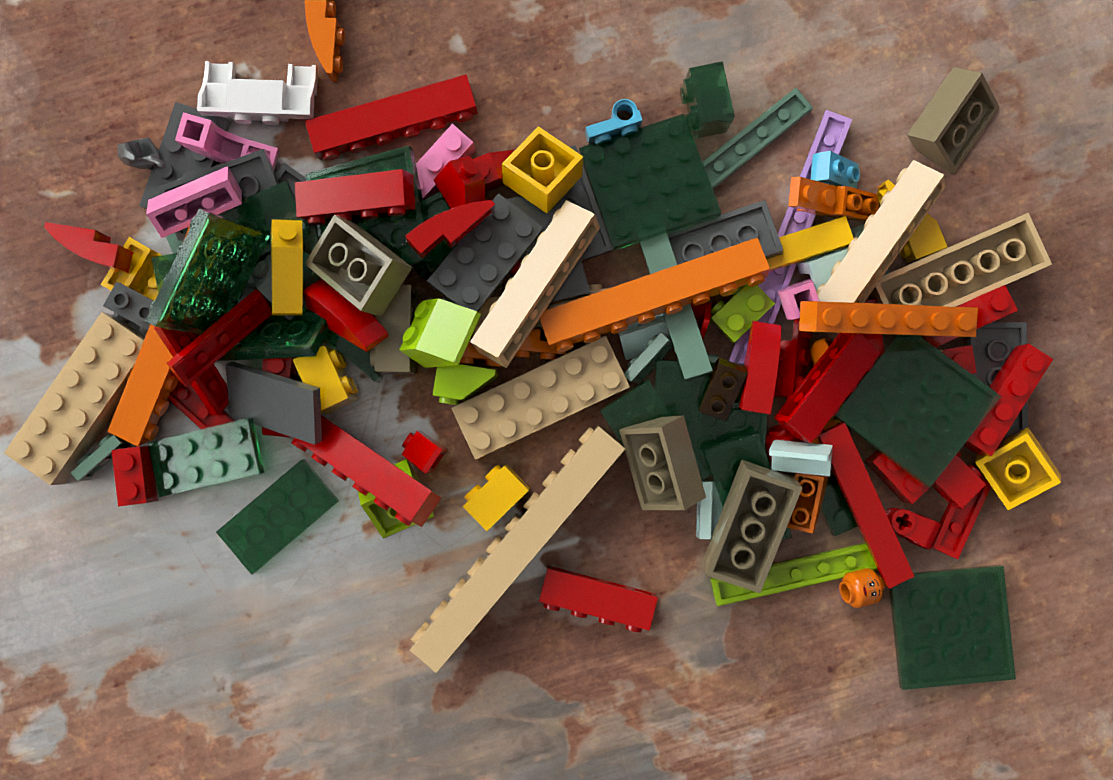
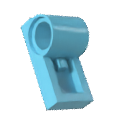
[585,99,643,145]
[811,151,860,189]

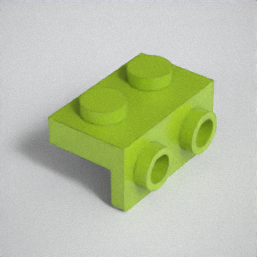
[709,284,775,343]

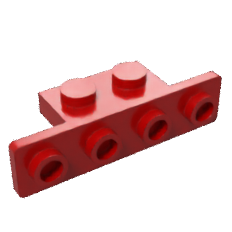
[774,318,813,400]

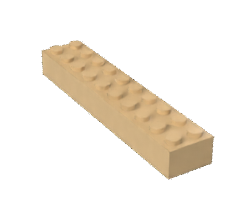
[409,426,625,673]

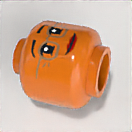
[839,568,885,608]

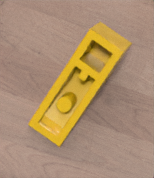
[271,220,303,315]

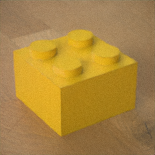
[502,126,583,213]
[293,345,359,414]
[975,427,1061,510]
[463,464,530,531]

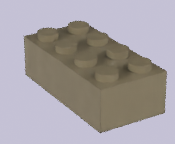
[702,460,802,593]

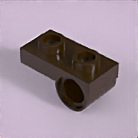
[699,357,747,421]

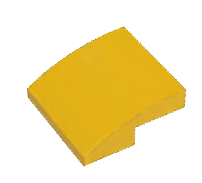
[101,237,175,303]

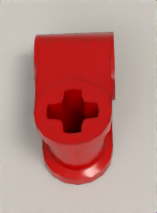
[885,507,941,551]

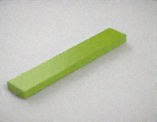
[710,542,878,606]

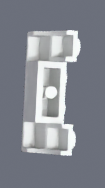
[197,61,318,125]

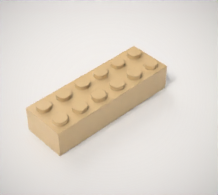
[869,213,1052,335]
[4,312,145,485]
[451,336,630,460]

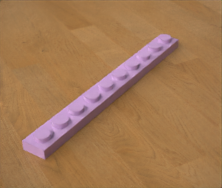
[728,110,852,366]

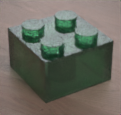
[680,61,735,139]

